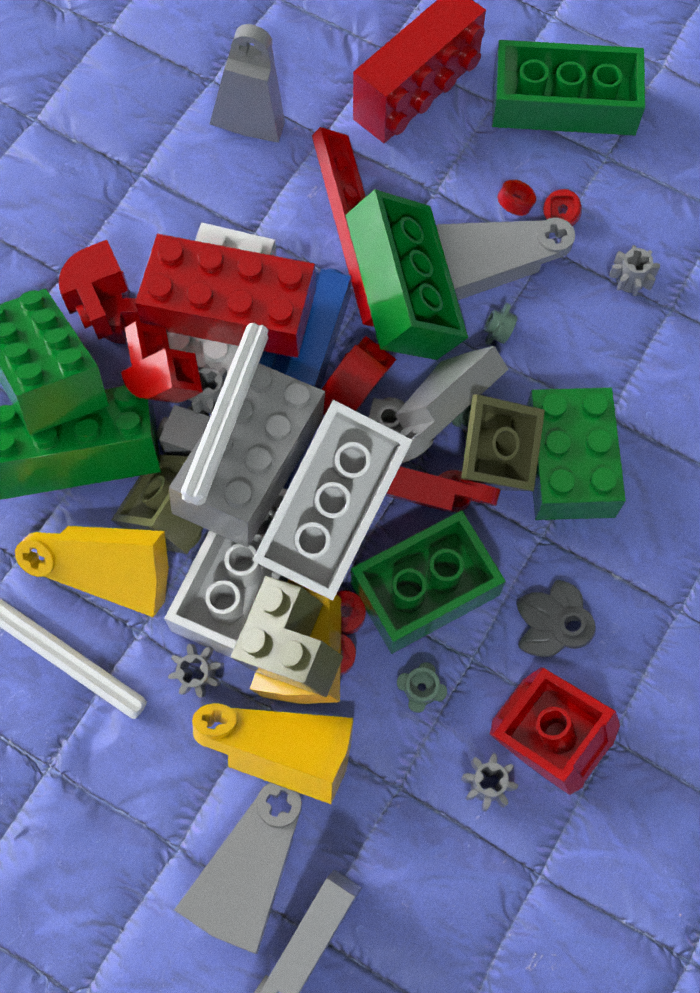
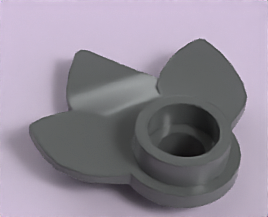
[516,580,596,657]

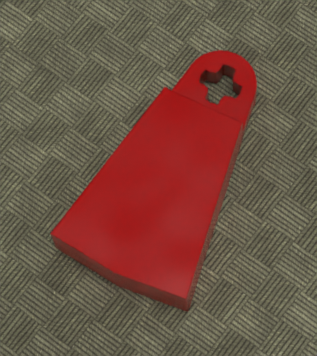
[385,466,501,513]

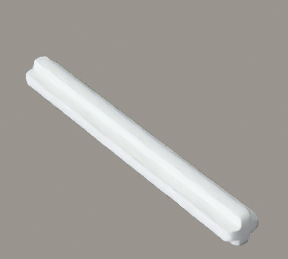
[181,323,268,506]
[0,598,147,719]

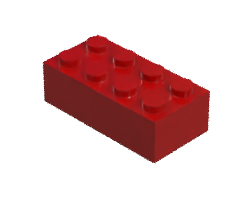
[353,0,486,144]
[135,233,316,358]

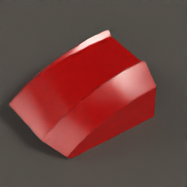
[490,667,620,795]

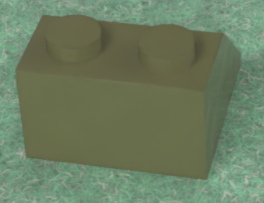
[461,394,545,491]
[112,455,203,554]

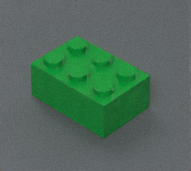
[527,387,626,520]
[351,510,506,654]

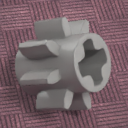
[609,245,660,296]
[188,364,227,415]
[168,644,224,698]
[461,753,518,812]

